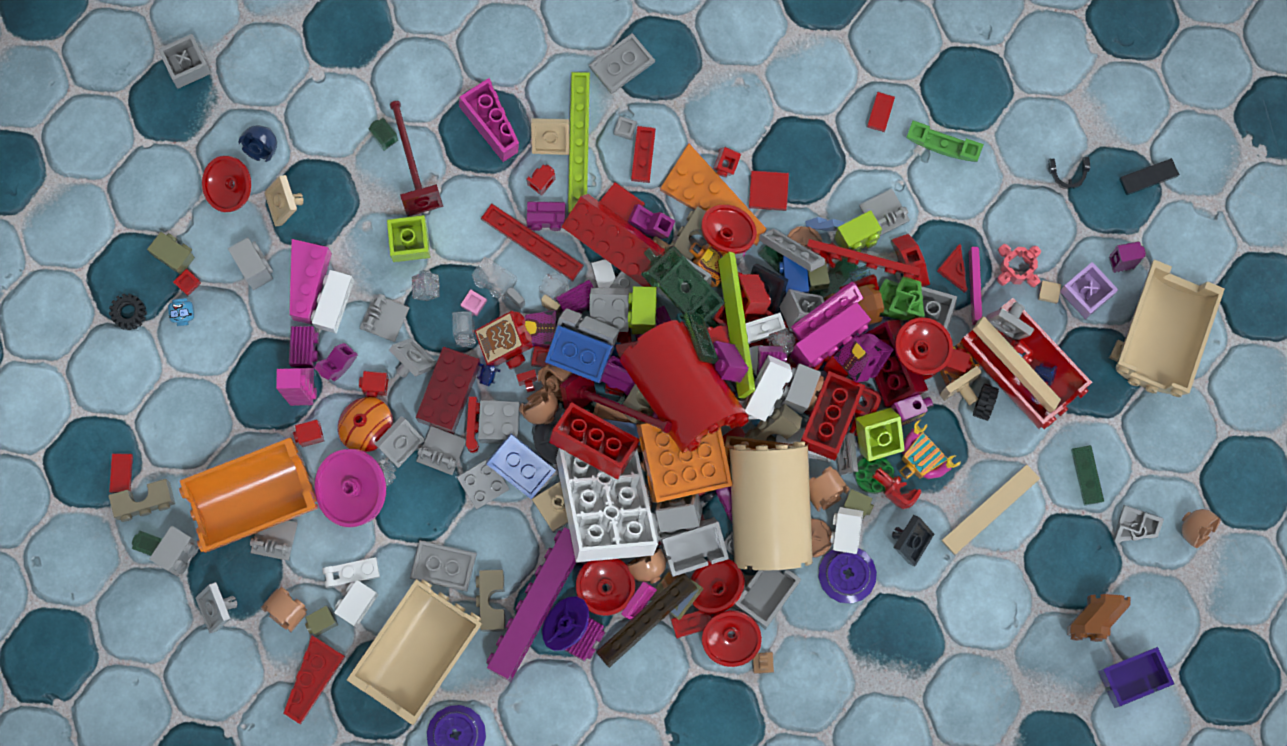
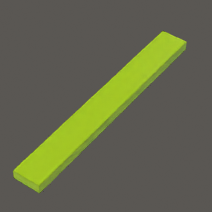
[568,72,590,215]
[718,252,755,399]

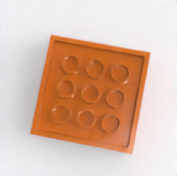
[636,423,733,503]

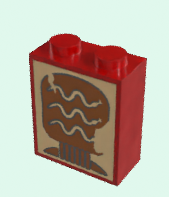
[474,311,533,366]

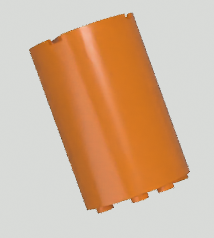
[179,437,318,553]

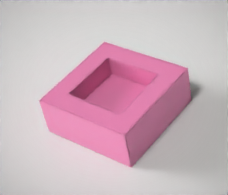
[461,290,487,316]

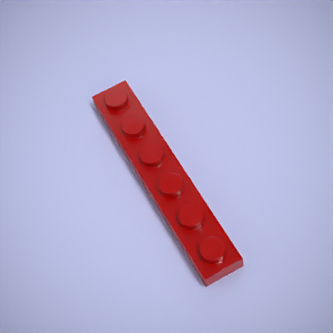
[807,239,921,280]

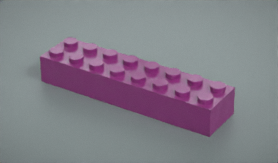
[486,527,576,682]

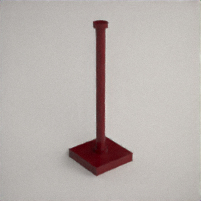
[390,101,443,217]
[559,373,672,433]

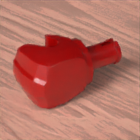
[848,386,882,437]
[872,467,921,509]

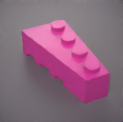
[459,78,519,162]
[289,239,332,325]
[790,302,871,368]
[276,368,317,406]

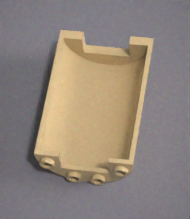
[1116,259,1224,397]
[729,442,813,570]
[347,579,482,725]

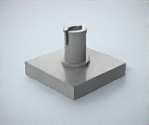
[986,302,1034,341]
[389,338,437,378]
[375,416,425,468]
[196,583,237,634]

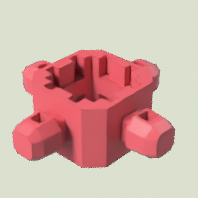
[997,244,1041,288]

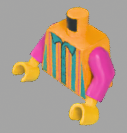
[899,419,961,480]

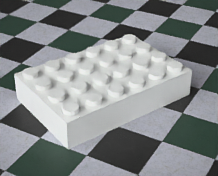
[556,448,658,562]

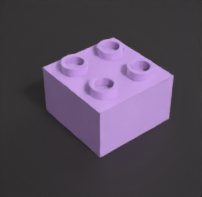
[1060,262,1118,320]

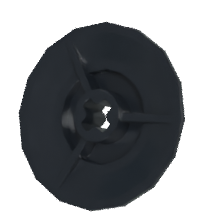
[533,408,565,464]

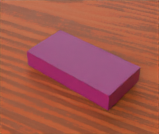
[621,581,657,620]

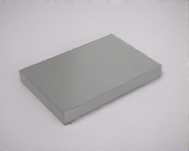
[589,33,655,94]
[410,540,477,592]

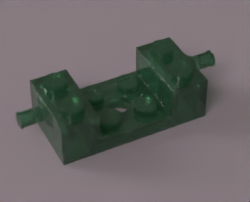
[641,245,725,331]

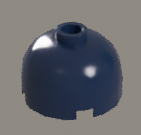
[238,125,277,162]

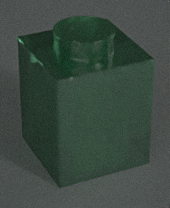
[368,118,398,151]
[132,530,162,557]

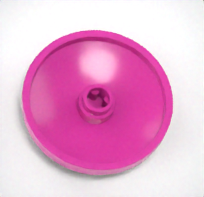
[315,449,386,527]

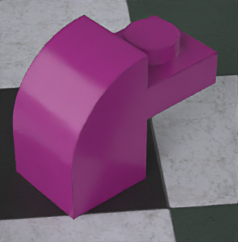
[628,204,675,239]
[314,343,358,382]

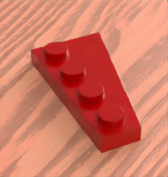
[283,635,345,725]

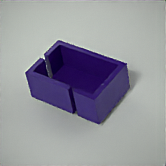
[1098,647,1175,708]

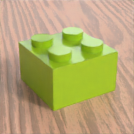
[834,210,882,252]
[387,215,431,262]
[628,286,657,334]
[855,408,905,461]

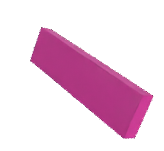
[969,247,982,325]
[791,282,863,342]

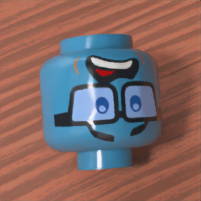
[168,298,194,326]

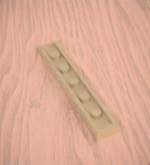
[973,316,1061,413]
[942,465,1040,555]

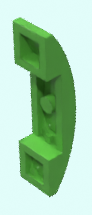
[906,121,984,162]

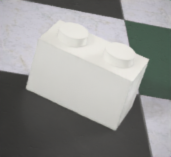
[831,507,863,554]
[334,580,378,628]

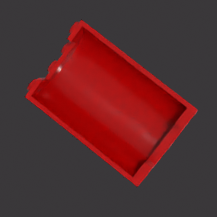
[959,298,1092,429]
[620,320,749,454]

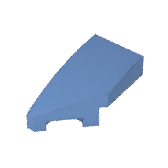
[805,217,845,232]

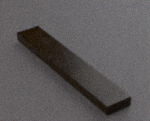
[596,573,697,668]

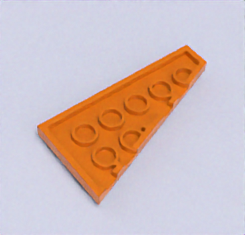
[660,143,766,246]

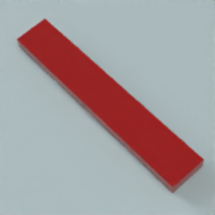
[481,204,584,282]

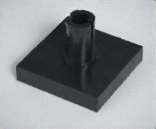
[750,264,789,315]
[892,514,935,567]

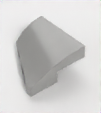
[1114,505,1164,543]

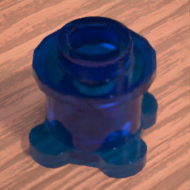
[477,363,501,386]
[1035,363,1057,386]

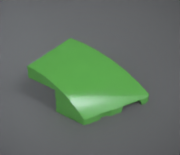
[879,277,925,320]

